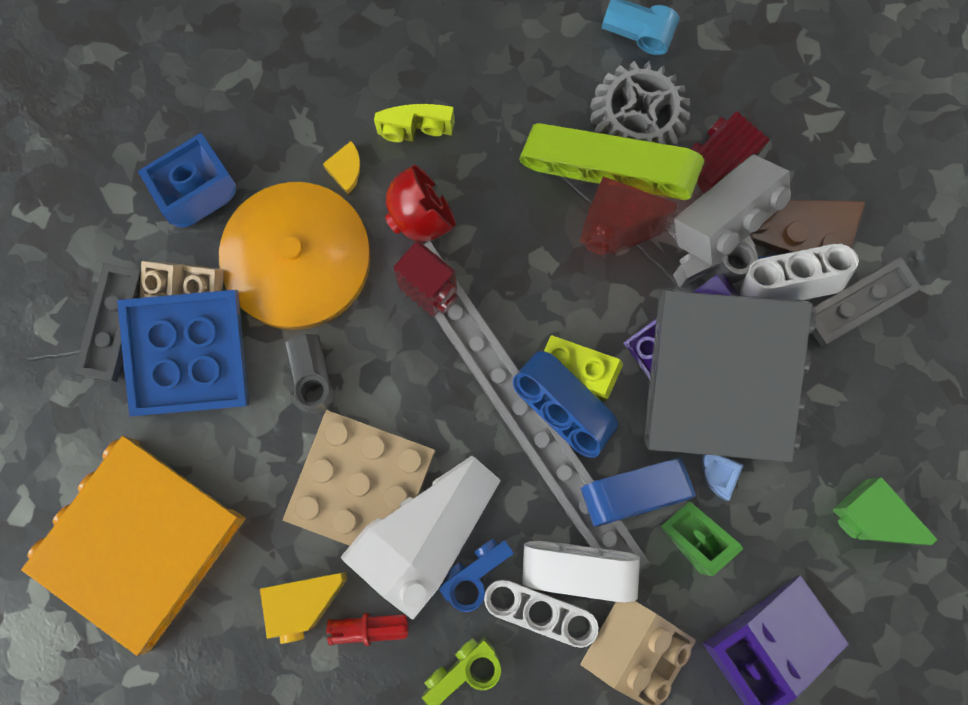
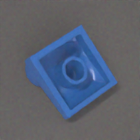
[138,133,236,228]

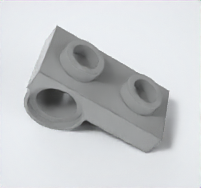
[673,235,758,287]

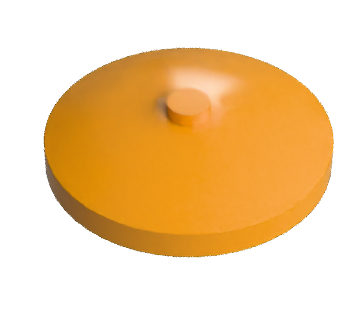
[219,182,371,330]

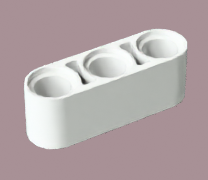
[740,244,859,301]
[522,541,640,602]
[484,578,599,648]

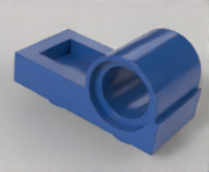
[438,538,514,612]

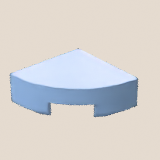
[702,454,744,501]

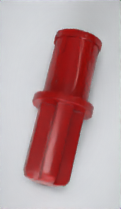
[326,613,409,646]

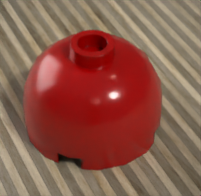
[385,164,456,242]

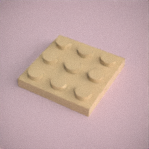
[283,410,436,546]

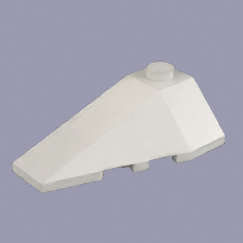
[341,456,501,620]

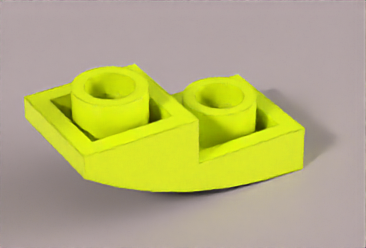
[374,104,455,143]

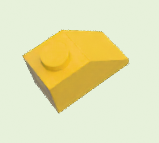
[260,572,347,644]

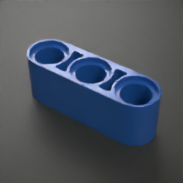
[513,351,619,458]
[580,458,696,527]

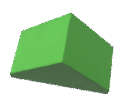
[661,501,743,576]

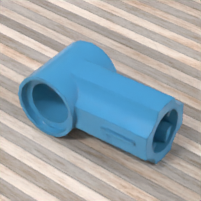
[602,0,680,55]

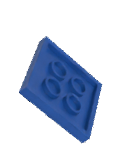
[117,290,250,417]

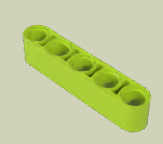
[519,123,704,200]

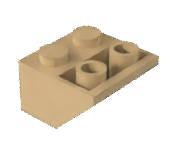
[580,601,696,705]

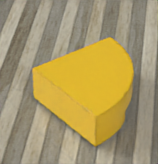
[323,141,360,194]

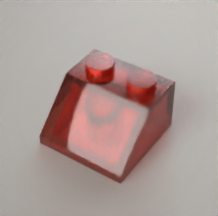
[579,176,677,255]

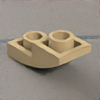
[139,261,224,298]

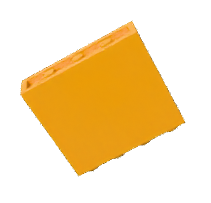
[21,435,246,656]

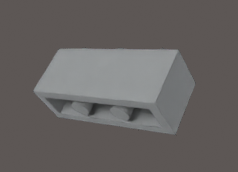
[674,154,791,266]

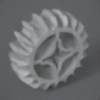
[590,61,691,146]

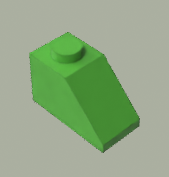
[833,477,937,545]

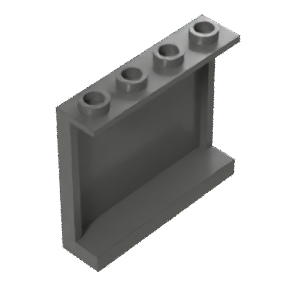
[643,288,816,462]

